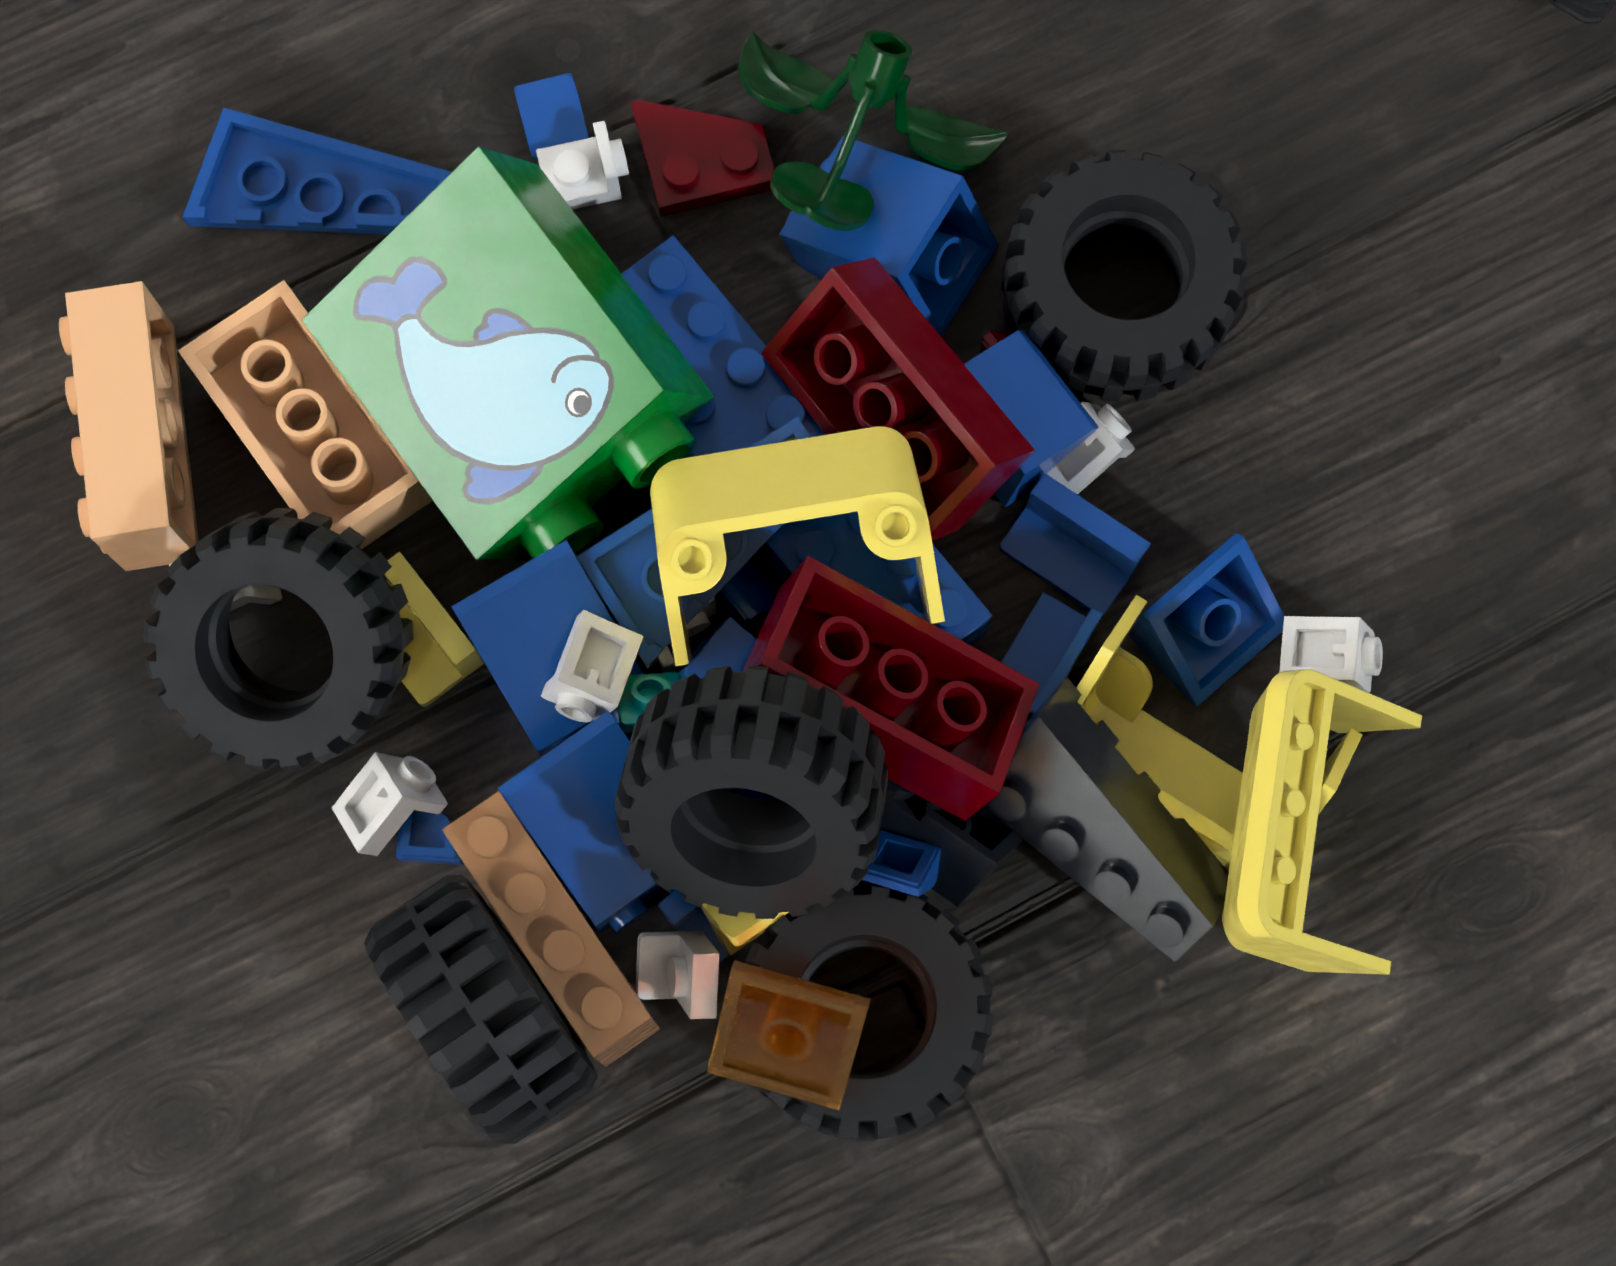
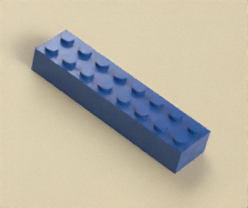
[622,235,993,645]

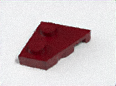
[631,100,775,217]

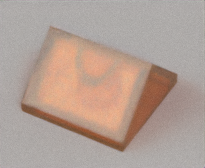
[707,960,871,1110]

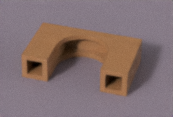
[442,791,660,1066]

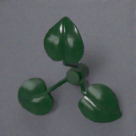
[738,30,1008,231]

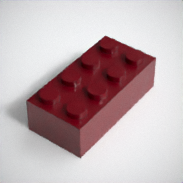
[761,257,1035,541]
[742,556,1040,821]

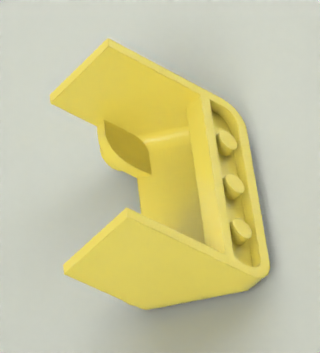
[650,426,945,666]
[1077,595,1362,872]
[1222,669,1422,975]

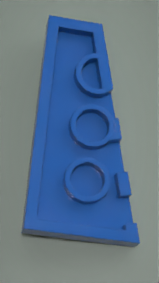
[182,107,452,235]
[577,416,811,667]

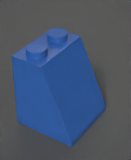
[779,136,999,337]
[451,540,643,757]
[498,711,675,933]

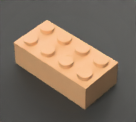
[178,280,433,549]
[59,281,198,571]

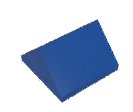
[964,329,1099,507]
[1129,533,1284,706]

